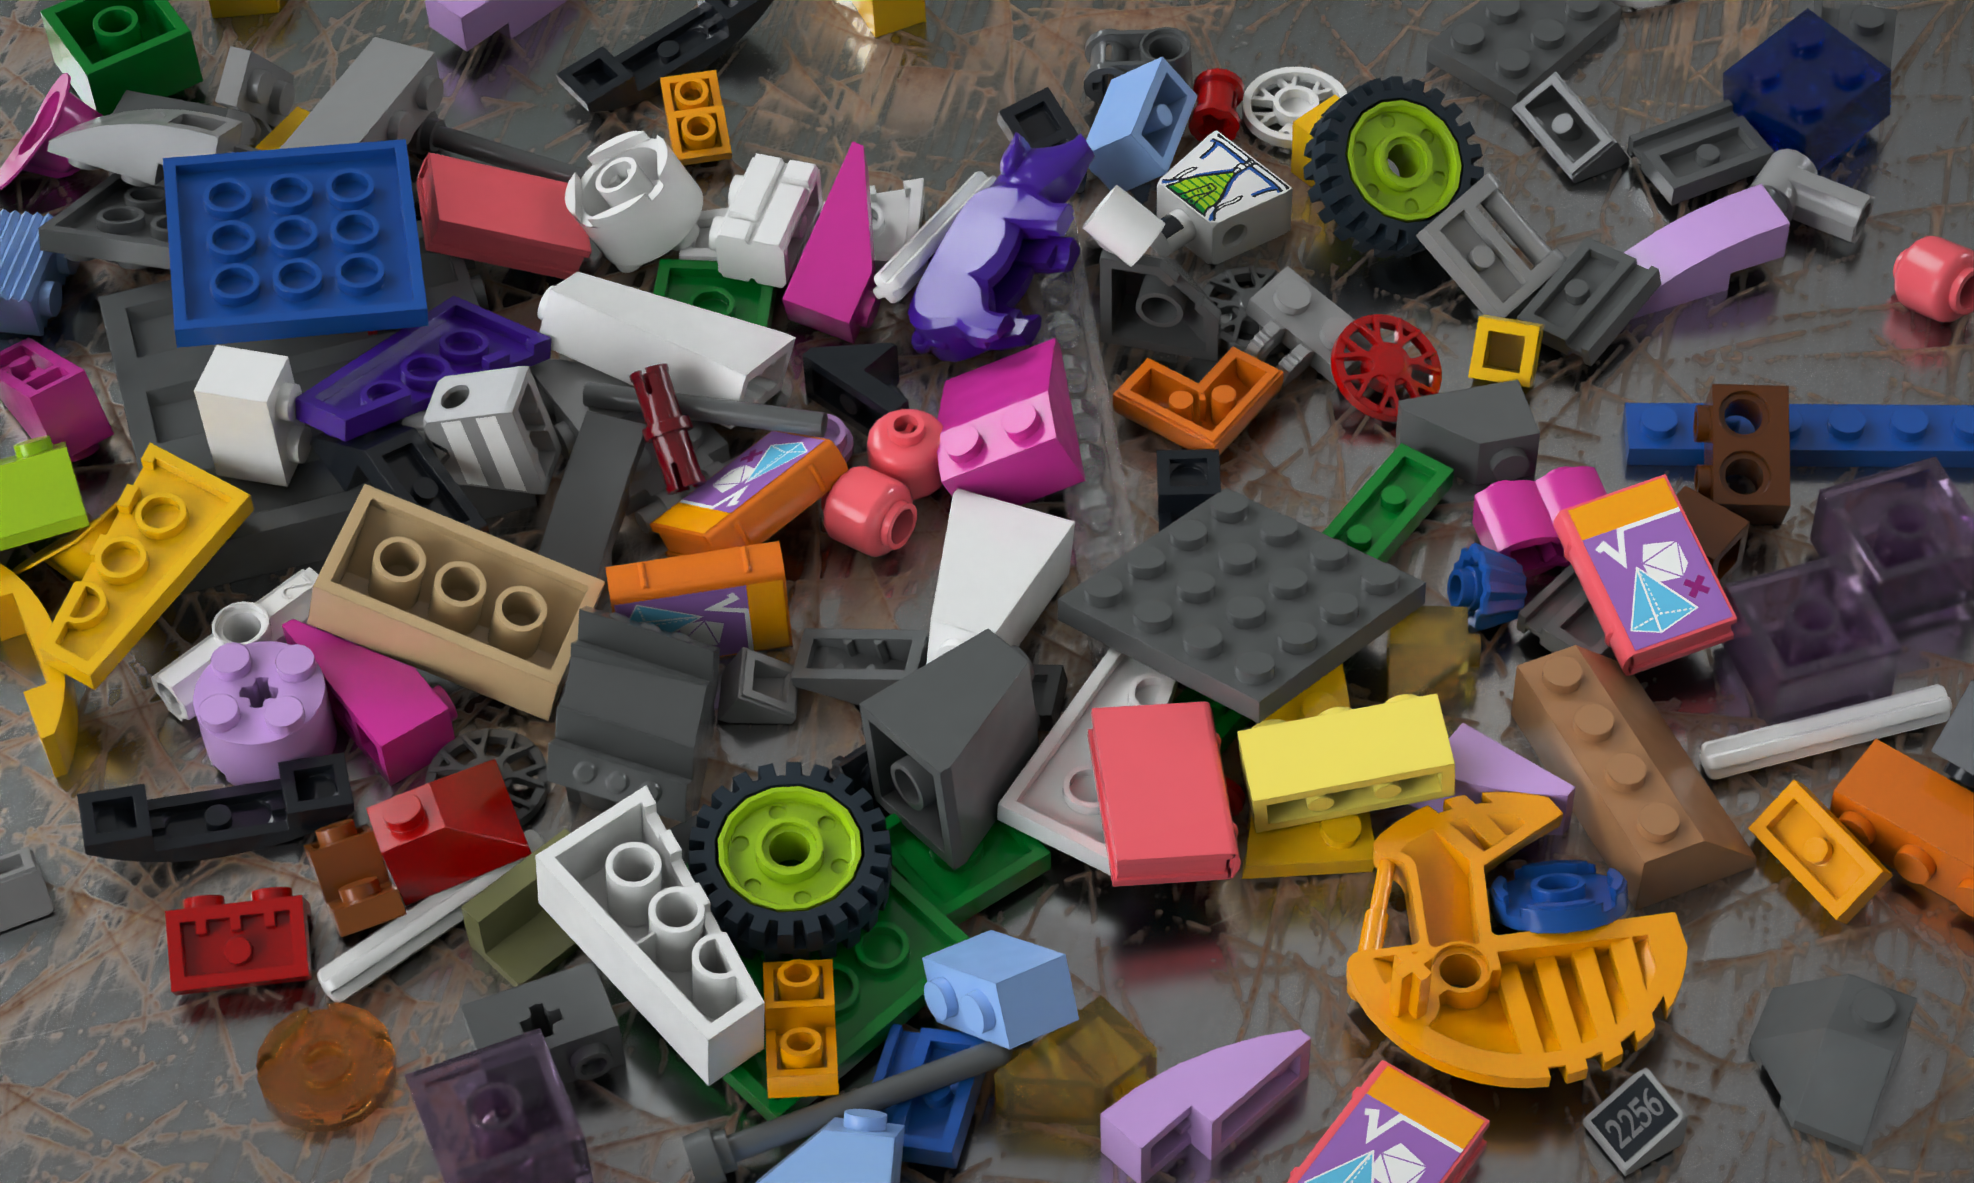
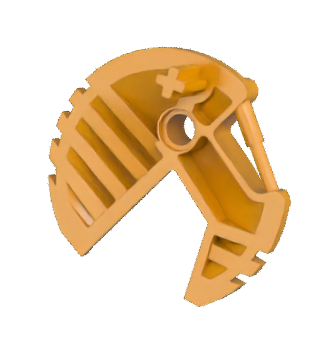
[1346,792,1688,1088]

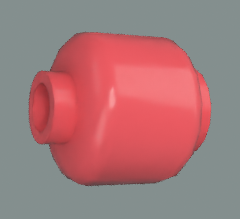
[1893,236,1974,323]
[867,409,943,500]
[821,465,917,557]

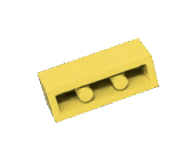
[1237,693,1455,833]

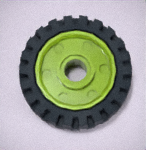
[1303,76,1484,258]
[688,762,892,962]

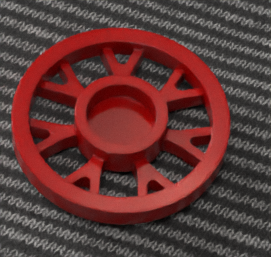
[1331,314,1442,422]

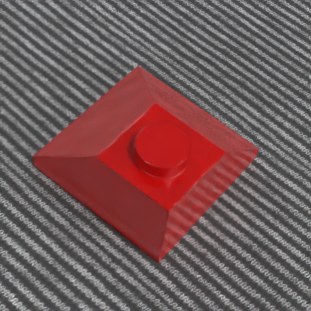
[366,759,532,905]

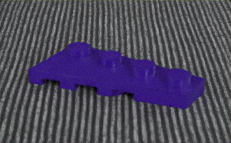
[295,295,551,442]

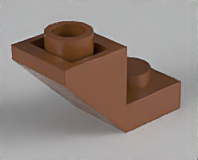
[303,819,407,937]

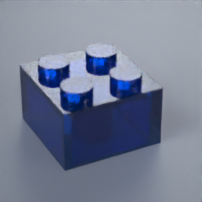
[1723,8,1891,171]

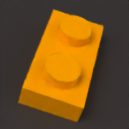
[1748,780,1893,924]

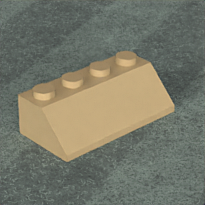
[307,484,605,721]

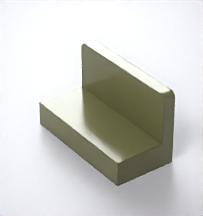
[461,828,580,987]

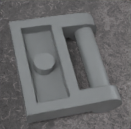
[1416,171,1567,318]

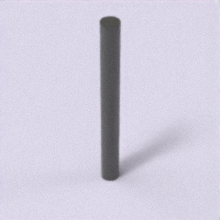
[583,382,828,437]

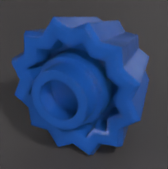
[1447,543,1527,634]

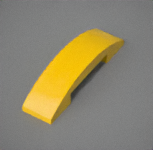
[0,563,79,778]

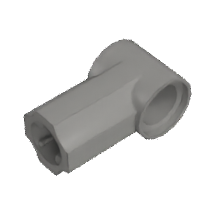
[1749,149,1875,244]

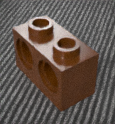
[1693,384,1791,525]

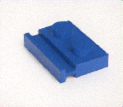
[872,1024,987,1169]

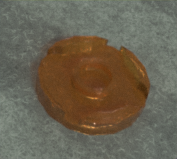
[256,1003,397,1132]

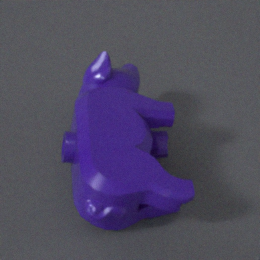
[908,132,1095,362]

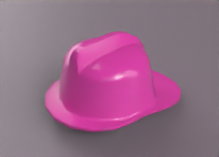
[0,73,103,190]

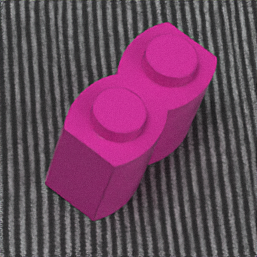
[1472,466,1607,577]

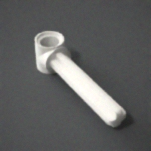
[1082,185,1165,267]

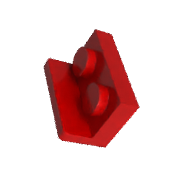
[165,887,312,996]

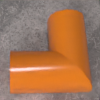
[1113,346,1284,456]

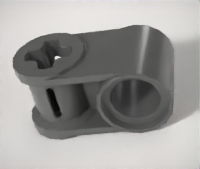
[1083,27,1193,104]

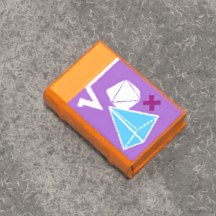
[649,431,849,558]
[605,541,793,657]

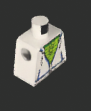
[1151,130,1293,265]

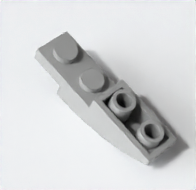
[47,109,260,187]

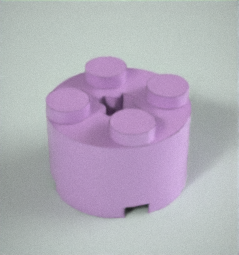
[193,641,337,786]

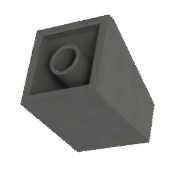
[859,628,1041,870]

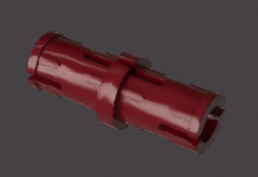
[629,363,706,495]

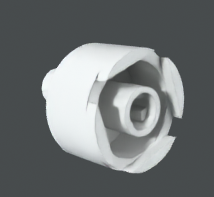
[565,131,703,273]

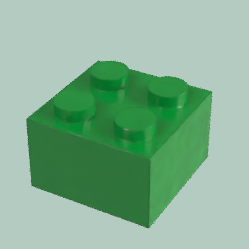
[40,0,203,116]

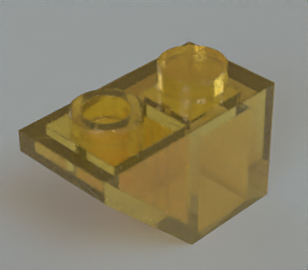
[994,995,1157,1126]

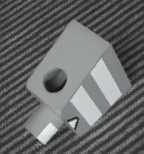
[401,366,562,494]

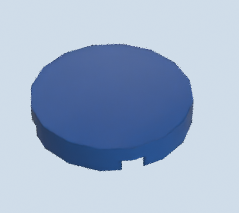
[1489,860,1629,933]

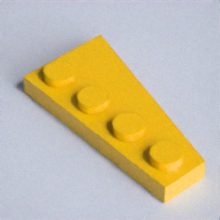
[39,442,254,690]
[1242,663,1375,879]

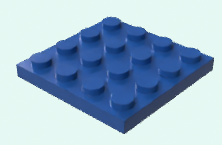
[163,139,429,348]

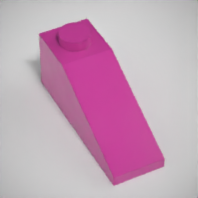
[782,141,881,344]
[0,337,114,462]
[282,619,458,787]

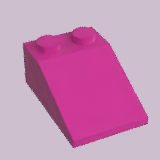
[937,338,1086,506]

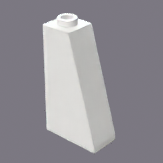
[537,271,796,429]
[927,488,1075,664]

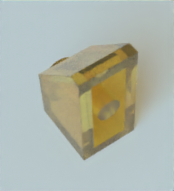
[1386,605,1481,714]

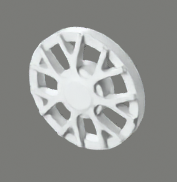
[1242,67,1347,150]

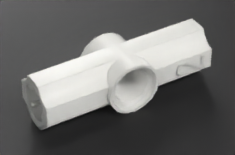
[151,567,319,722]

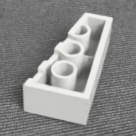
[535,785,765,1086]

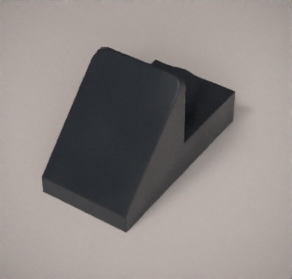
[802,343,909,437]

